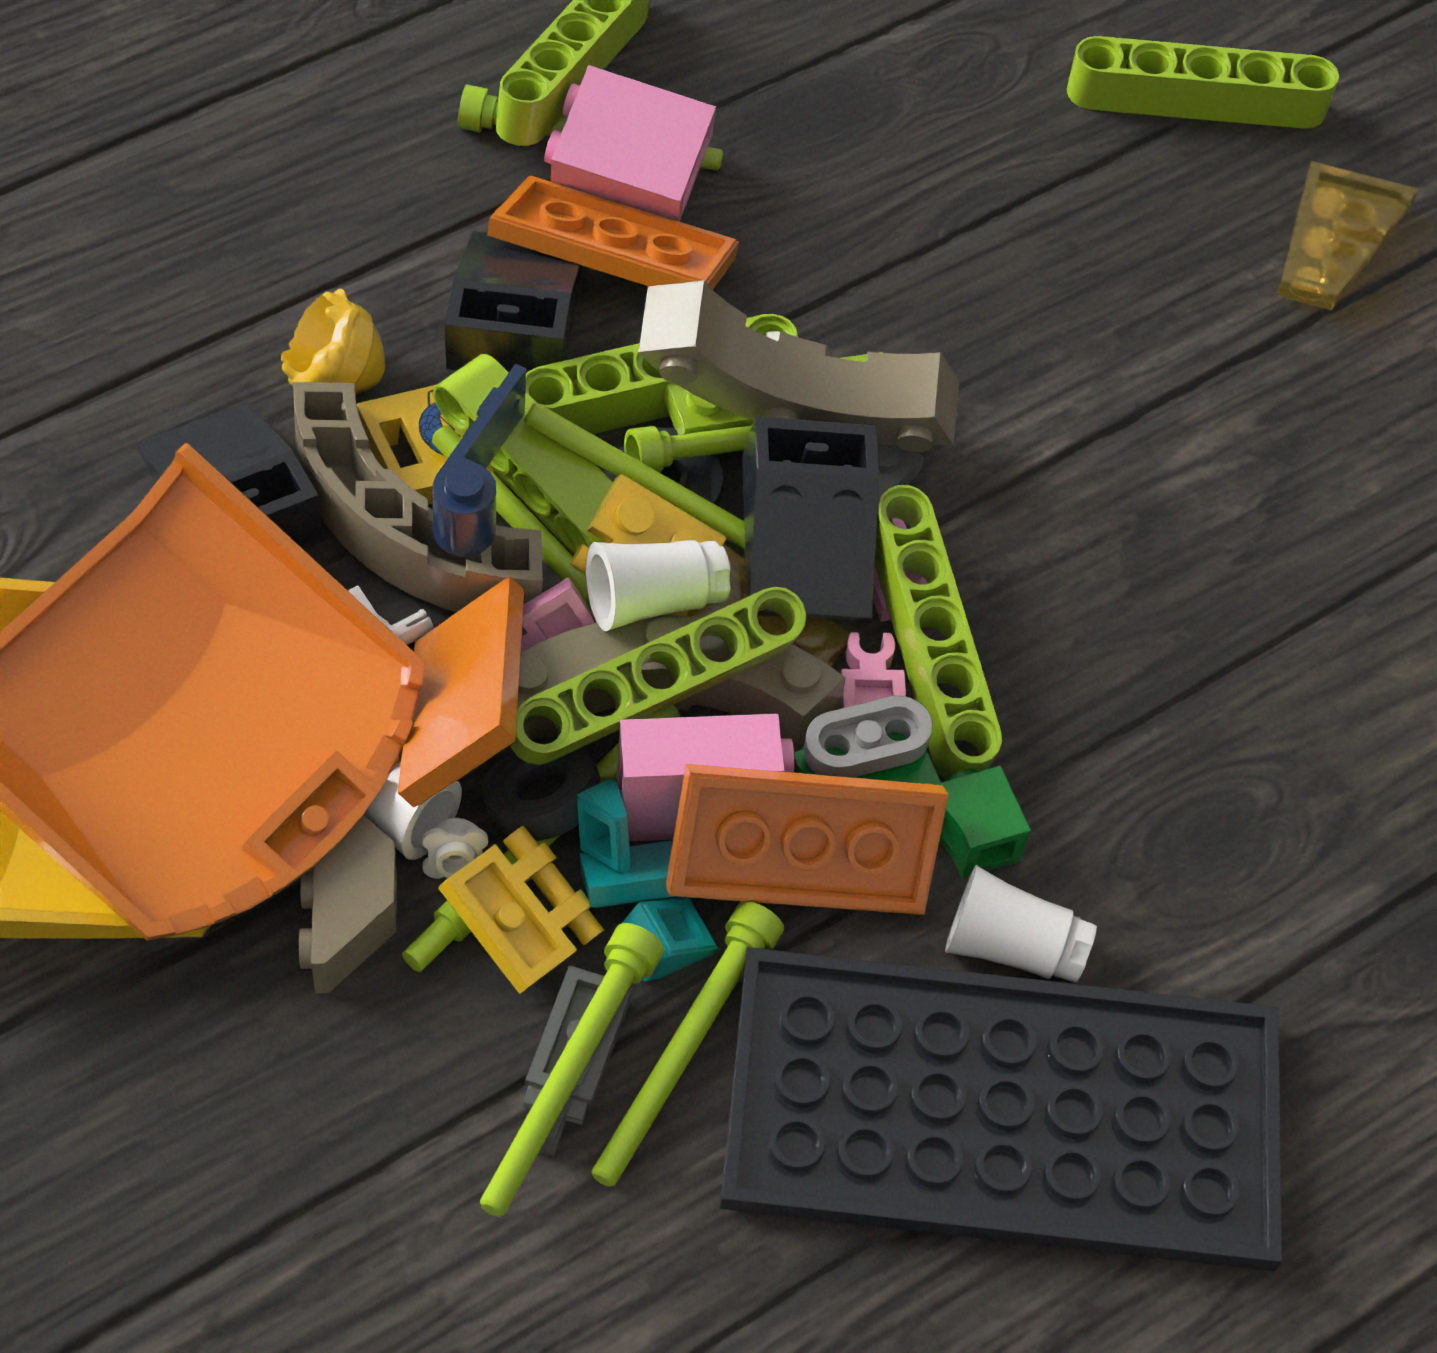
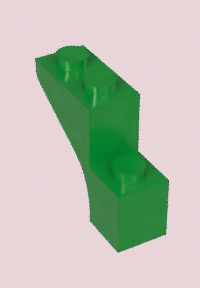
[794,732,1031,879]

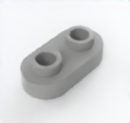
[804,696,932,778]

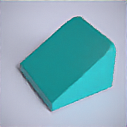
[577,779,631,875]
[622,897,718,982]

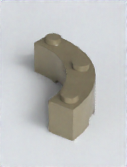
[639,280,960,452]
[293,382,543,612]
[517,615,846,752]

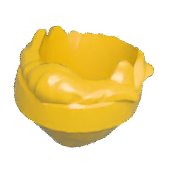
[281,289,385,395]

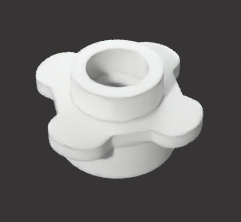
[422,818,488,879]

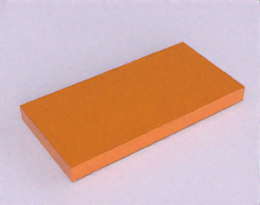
[487,176,739,289]
[398,575,524,808]
[665,764,949,915]

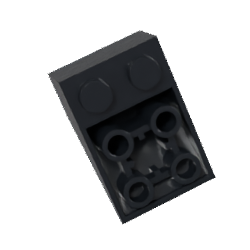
[445,231,582,373]
[136,401,323,547]
[742,416,880,623]

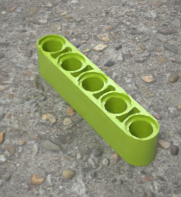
[496,0,650,146]
[1067,36,1339,129]
[526,314,798,434]
[433,354,613,555]
[875,485,1002,780]
[510,587,806,765]

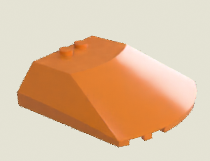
[0,443,425,941]

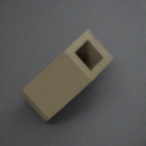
[299,815,397,994]

